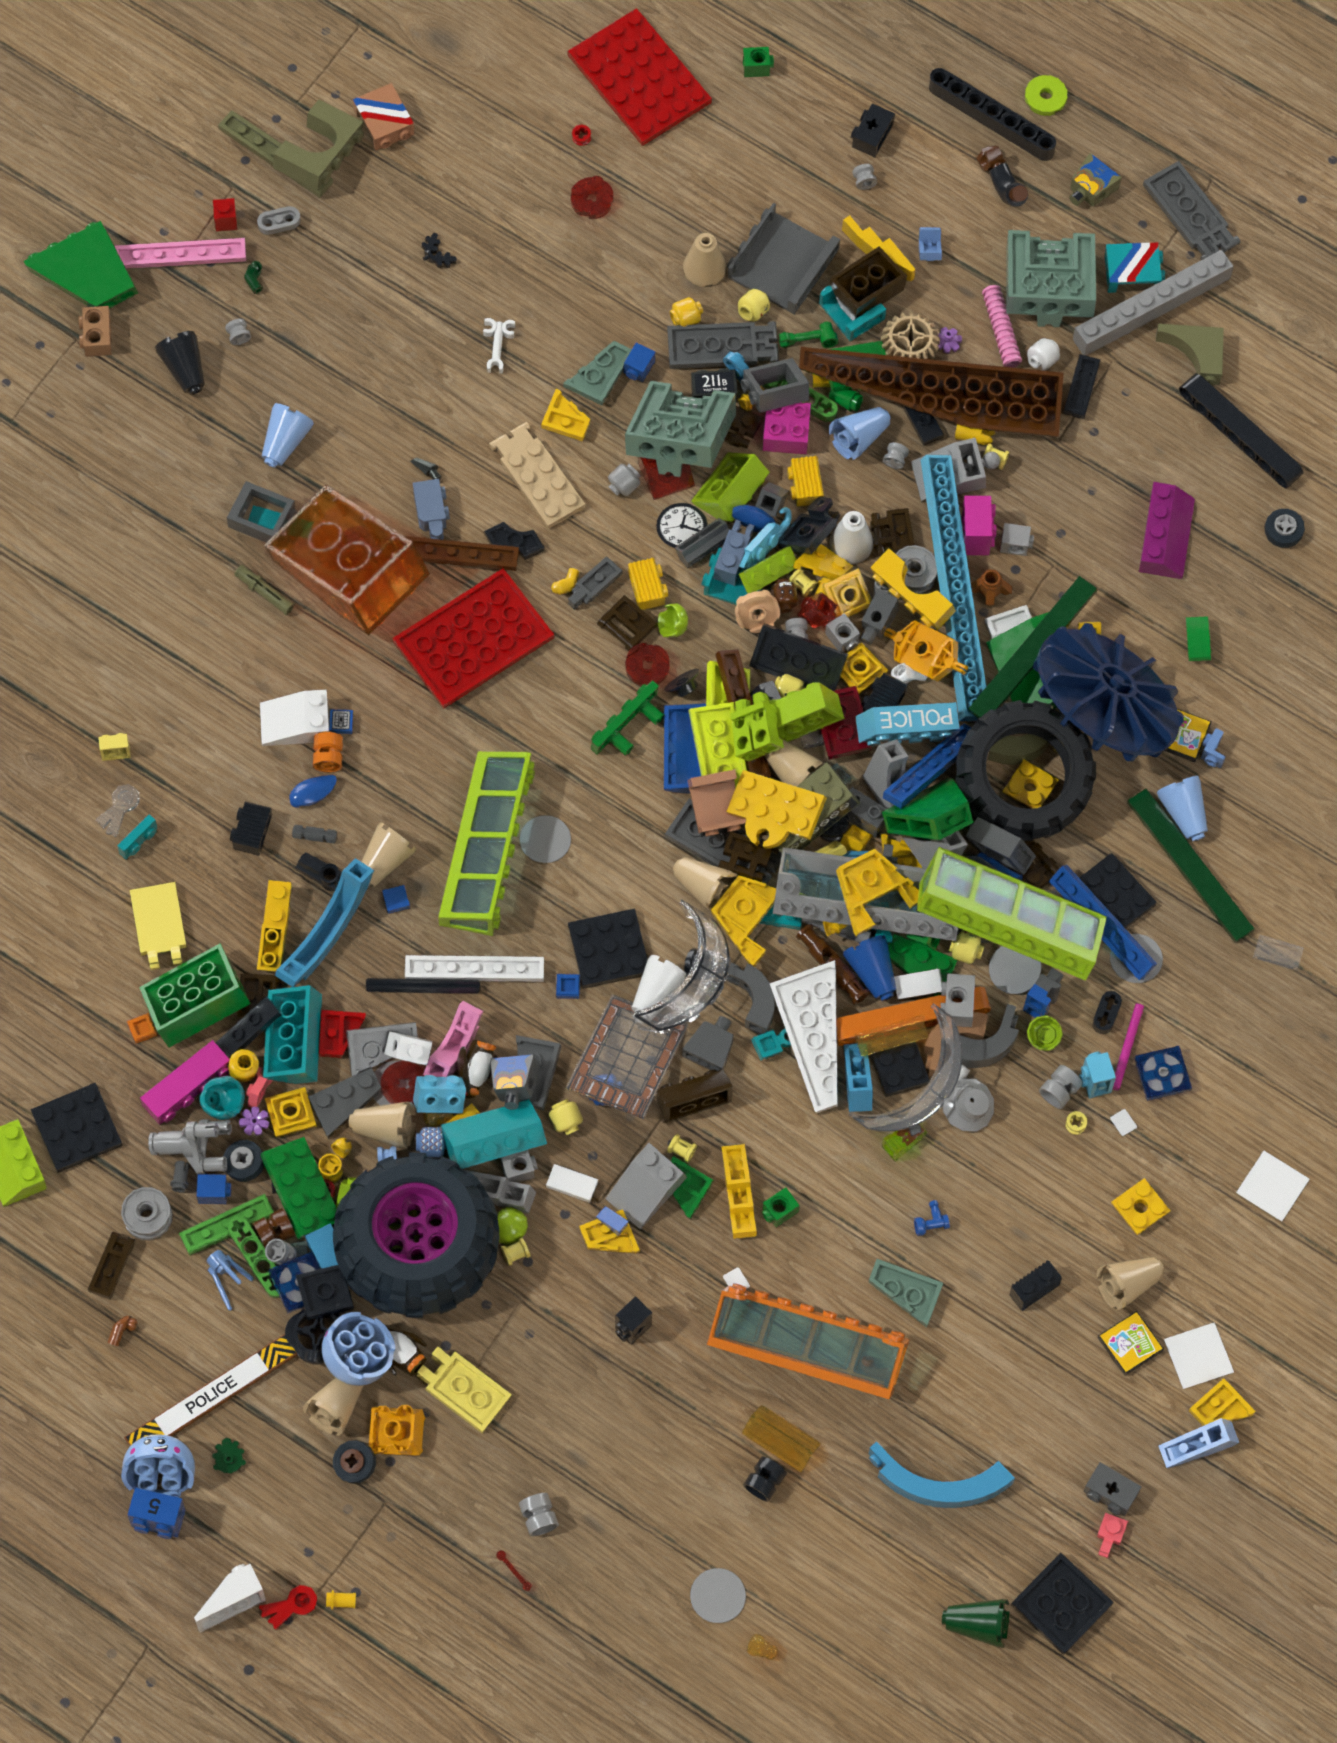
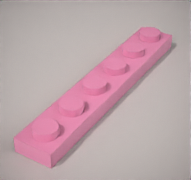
[115,238,246,269]

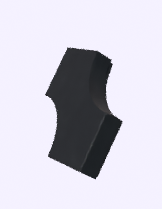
[484,522,544,560]

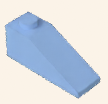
[1159,1418,1239,1468]

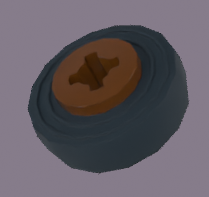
[333,1440,376,1484]

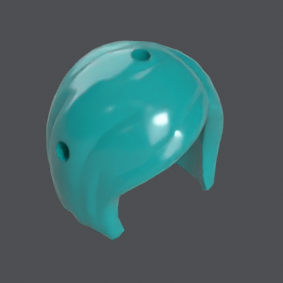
[200,1076,245,1120]

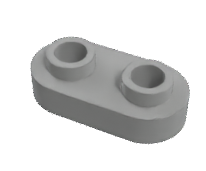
[257,206,301,235]

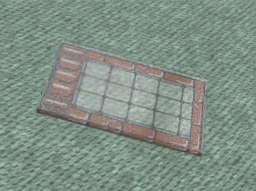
[566,994,689,1119]

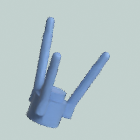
[206,1250,254,1311]

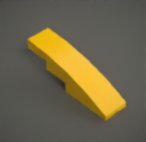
[842,215,915,282]
[721,1144,757,1239]

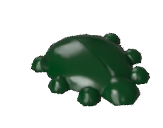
[212,1438,246,1473]

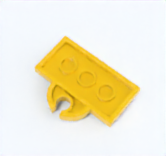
[726,770,827,849]

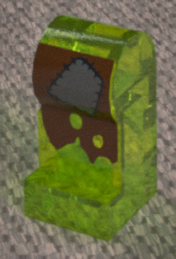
[881,1118,927,1162]

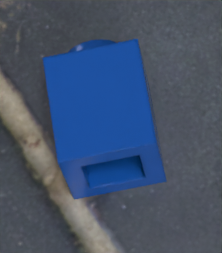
[624,343,655,382]
[197,1174,232,1204]

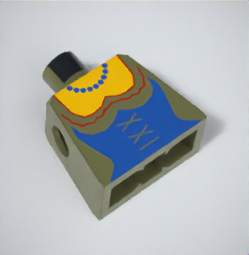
[1069,153,1121,206]

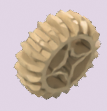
[881,311,940,360]

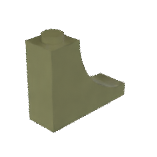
[1155,324,1224,386]

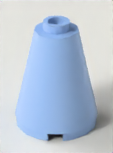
[262,403,314,468]
[829,407,890,460]
[1157,776,1208,841]

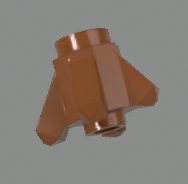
[971,569,1012,606]

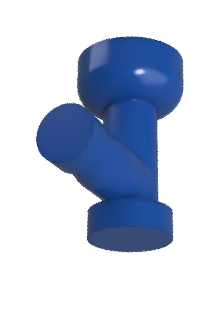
[914,1200,950,1236]

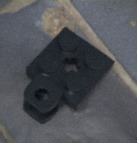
[777,497,840,554]

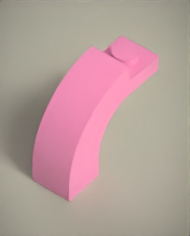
[423,1001,483,1077]

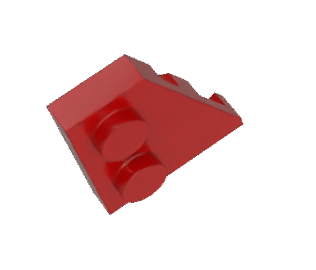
[319,1010,366,1058]

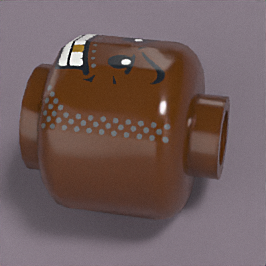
[768,579,798,613]

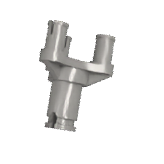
[148,1119,232,1174]

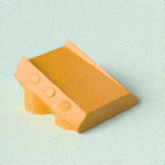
[369,1405,426,1456]

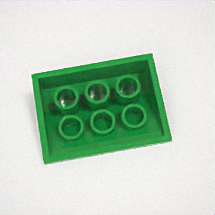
[986,612,1058,709]
[139,943,250,1048]

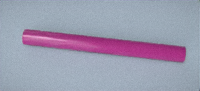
[1113,1003,1144,1091]

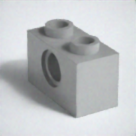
[940,974,975,1027]

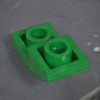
[1186,616,1211,661]

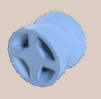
[377,1146,397,1162]

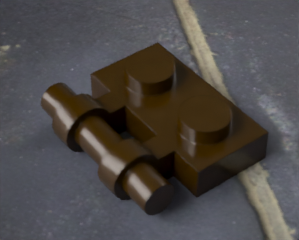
[725,406,763,449]
[870,508,915,556]
[718,831,774,882]
[1002,841,1059,889]

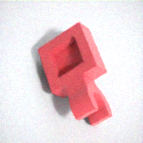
[246,1067,273,1108]
[1097,1513,1128,1558]

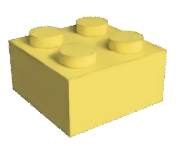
[99,733,131,761]

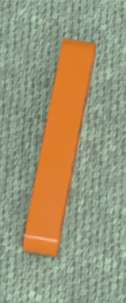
[837,987,991,1046]

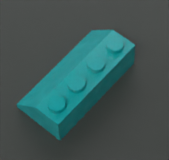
[263,985,322,1084]
[441,1099,547,1169]

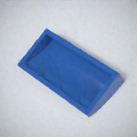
[664,703,706,794]

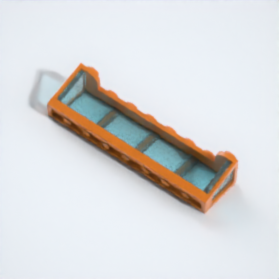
[707,1283,910,1399]

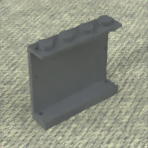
[727,203,840,315]

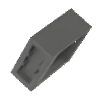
[741,358,809,412]
[227,481,297,547]
[966,817,1036,875]

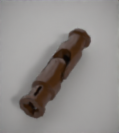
[796,924,870,1005]

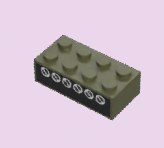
[765,762,860,853]

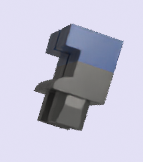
[1023,968,1064,1018]

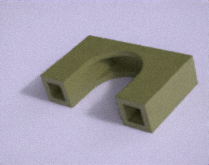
[273,99,364,191]

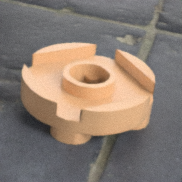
[735,590,780,633]

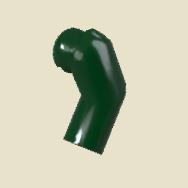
[244,261,263,294]

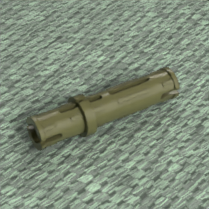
[234,564,295,615]

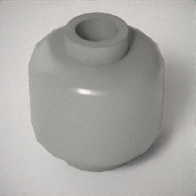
[608,464,641,496]

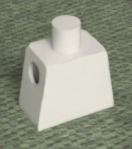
[384,1031,432,1065]

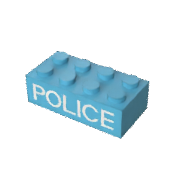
[856,702,960,746]

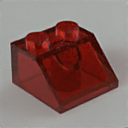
[638,457,695,500]

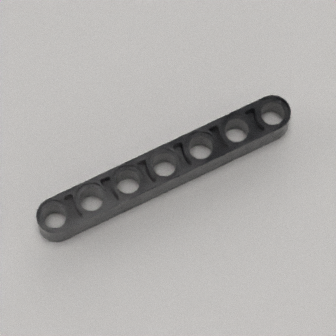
[929,68,1056,161]
[1179,373,1303,488]

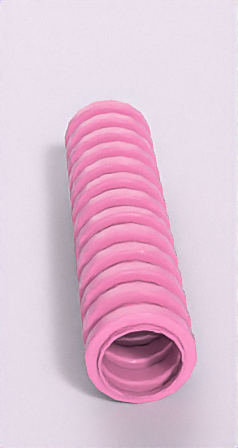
[982,285,1022,368]

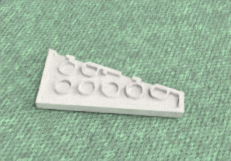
[770,960,838,1114]

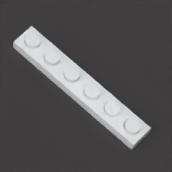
[405,955,544,982]

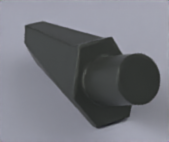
[410,458,442,480]

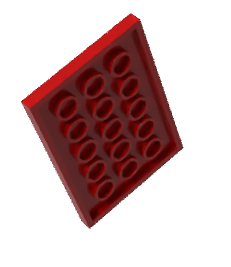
[567,8,712,146]
[392,568,554,709]

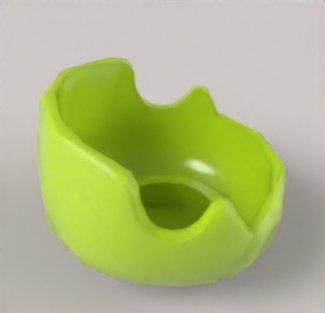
[658,603,688,638]
[1027,1015,1063,1051]
[497,1207,528,1246]

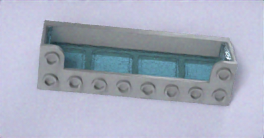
[773,847,964,941]

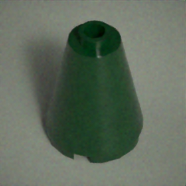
[942,1599,1010,1648]

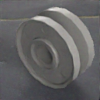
[896,545,937,594]
[121,1187,173,1240]

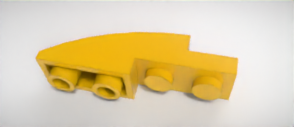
[257,880,292,972]

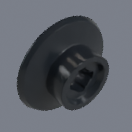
[664,668,699,697]

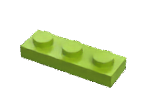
[739,546,796,594]

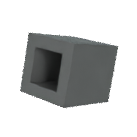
[755,482,789,517]

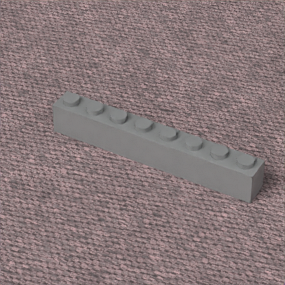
[1073,250,1233,356]

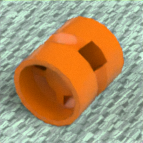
[313,732,343,773]

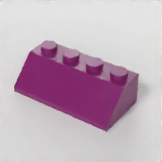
[1138,482,1195,579]

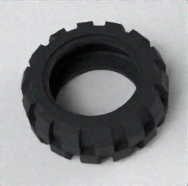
[955,700,1096,841]

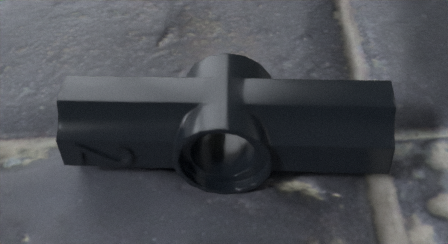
[295,852,342,892]

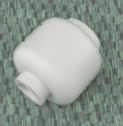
[1027,338,1060,371]

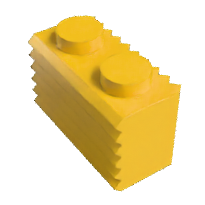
[787,456,824,507]
[628,558,668,610]

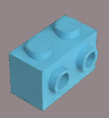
[1079,1052,1116,1099]
[413,1075,466,1113]

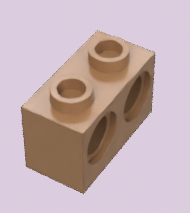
[79,306,112,357]

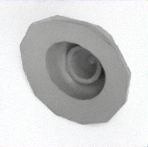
[943,1079,994,1132]

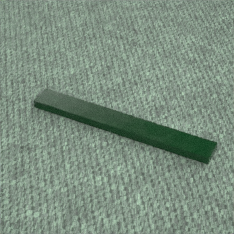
[968,576,1097,719]
[1127,789,1255,943]

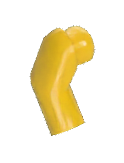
[551,568,579,595]

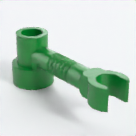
[779,322,839,348]

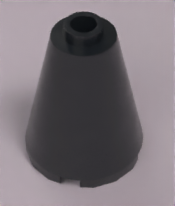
[155,331,205,395]

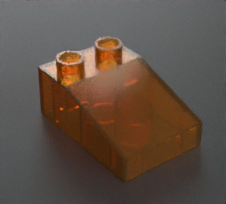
[264,485,430,636]

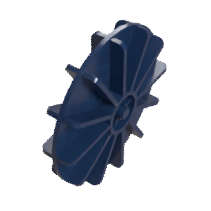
[1033,623,1184,762]

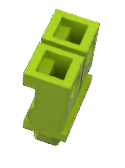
[730,692,784,761]

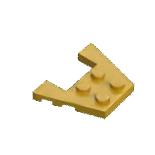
[836,849,919,936]
[711,875,802,967]

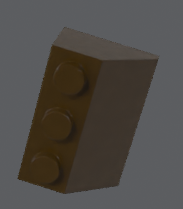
[829,246,907,321]
[656,1069,733,1123]

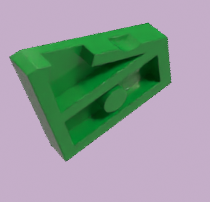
[671,1156,714,1219]

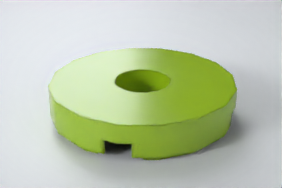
[1025,75,1067,116]

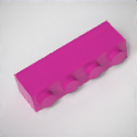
[140,1040,230,1125]

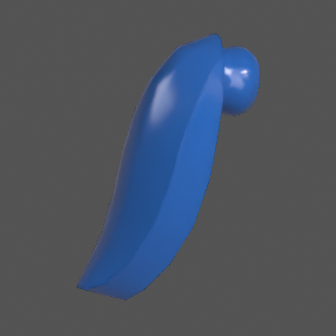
[732,505,776,533]
[289,775,337,808]

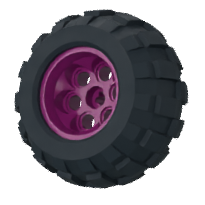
[333,1152,499,1318]

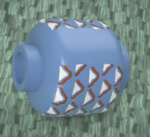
[416,1127,447,1157]

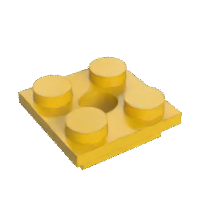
[822,568,872,618]
[840,642,888,694]
[1002,760,1059,809]
[265,1087,316,1138]
[1111,1178,1170,1235]

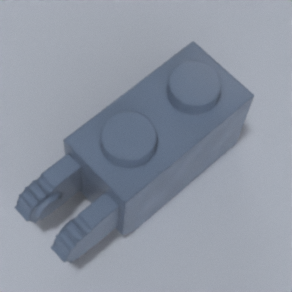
[413,479,450,540]
[714,520,754,586]

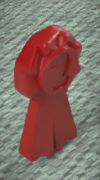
[259,1585,317,1630]

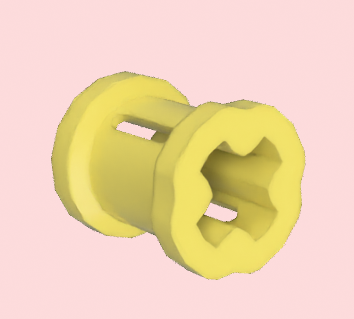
[982,443,1010,470]
[789,568,818,597]
[667,1134,697,1163]
[501,1238,531,1266]

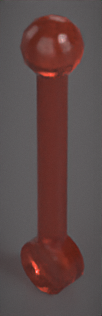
[496,1550,532,1591]

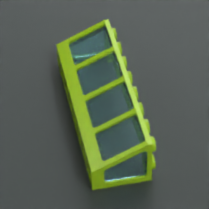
[438,751,535,936]
[917,847,1106,981]

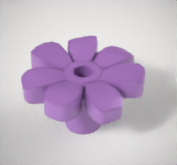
[938,327,962,353]
[239,1107,269,1136]

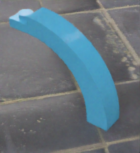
[275,858,374,987]
[868,1441,1015,1508]

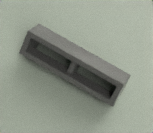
[675,518,730,568]

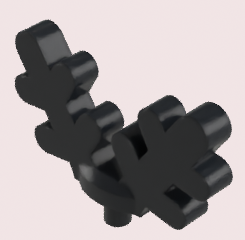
[421,233,457,268]

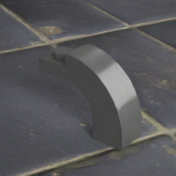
[719,962,775,1034]
[951,1004,1019,1068]

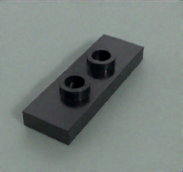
[1063,354,1101,419]
[901,405,944,446]
[216,996,282,1059]

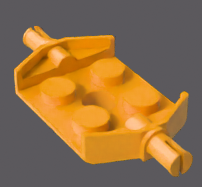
[884,620,968,682]

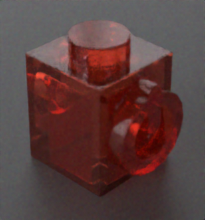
[798,592,838,629]

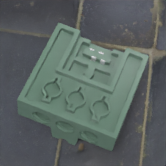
[1006,230,1096,327]
[625,381,736,477]

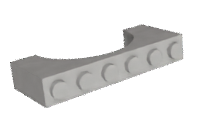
[862,739,968,869]

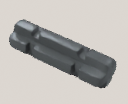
[292,825,337,843]

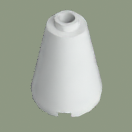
[829,511,873,564]
[631,955,690,1020]

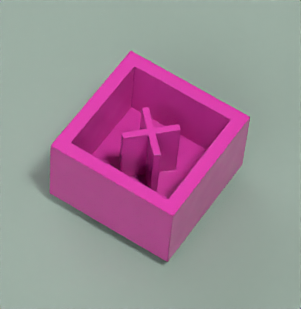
[763,402,811,455]
[961,496,996,555]

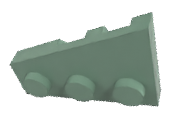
[563,341,632,405]
[868,1259,943,1328]

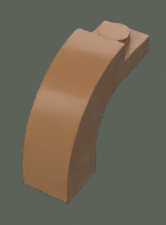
[924,1012,988,1079]

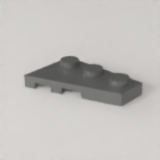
[308,1068,382,1139]

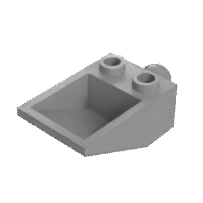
[911,438,1000,503]

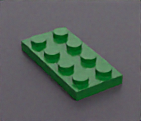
[260,1137,337,1239]

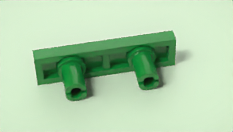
[591,680,664,756]

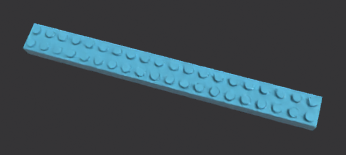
[920,455,986,721]

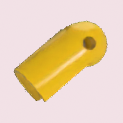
[955,424,995,445]

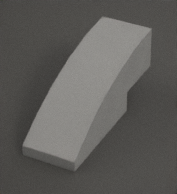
[464,1170,536,1214]

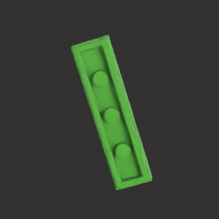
[179,1194,274,1256]

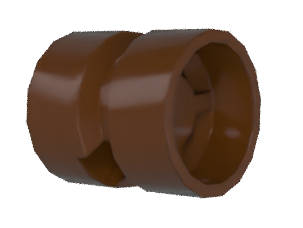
[252,1208,295,1248]

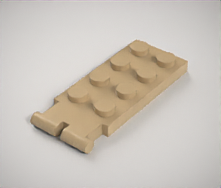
[489,422,585,529]

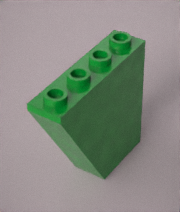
[23,221,138,309]
[882,777,973,840]

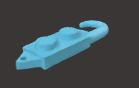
[739,507,792,568]

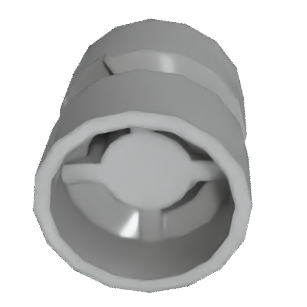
[1039,1065,1083,1109]
[519,1493,559,1536]

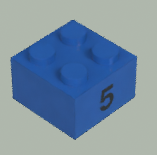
[127,1488,186,1539]

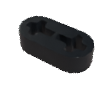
[1092,991,1122,1034]

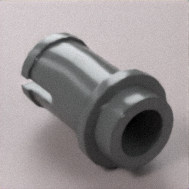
[170,1161,190,1193]

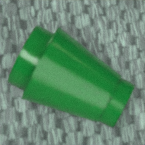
[829,389,863,412]

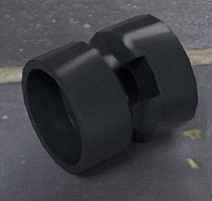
[743,1456,787,1502]

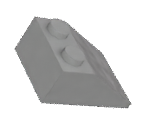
[606,1143,687,1230]

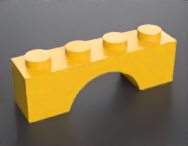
[870,548,956,631]

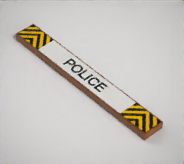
[124,1334,298,1446]

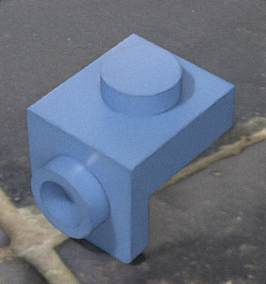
[918,227,942,261]
[1201,728,1226,768]

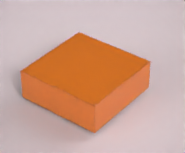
[127,1013,157,1044]

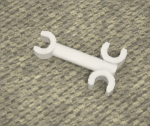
[483,318,515,374]

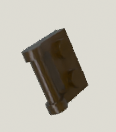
[597,595,657,653]
[237,973,282,1020]

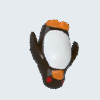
[457,1039,498,1099]
[384,1324,427,1376]

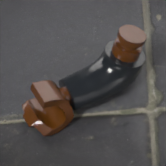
[976,145,1028,207]

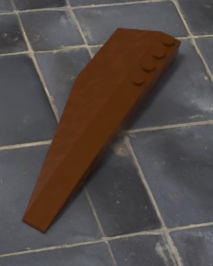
[799,347,1064,437]

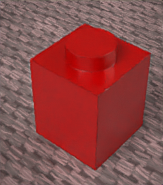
[213,198,237,232]

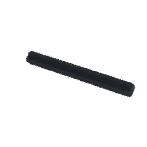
[366,978,480,994]

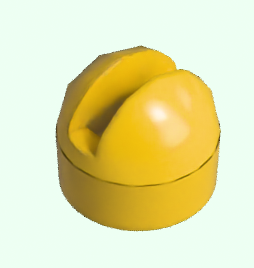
[331,1138,352,1158]

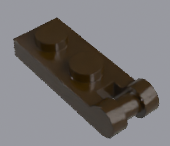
[88,1232,135,1300]

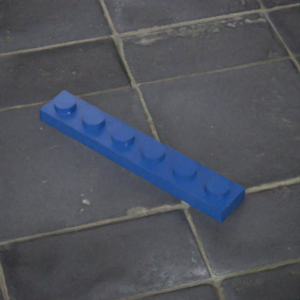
[883,723,972,809]
[1049,864,1157,980]

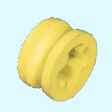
[1065,1111,1087,1135]

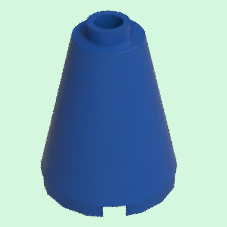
[843,935,897,1001]

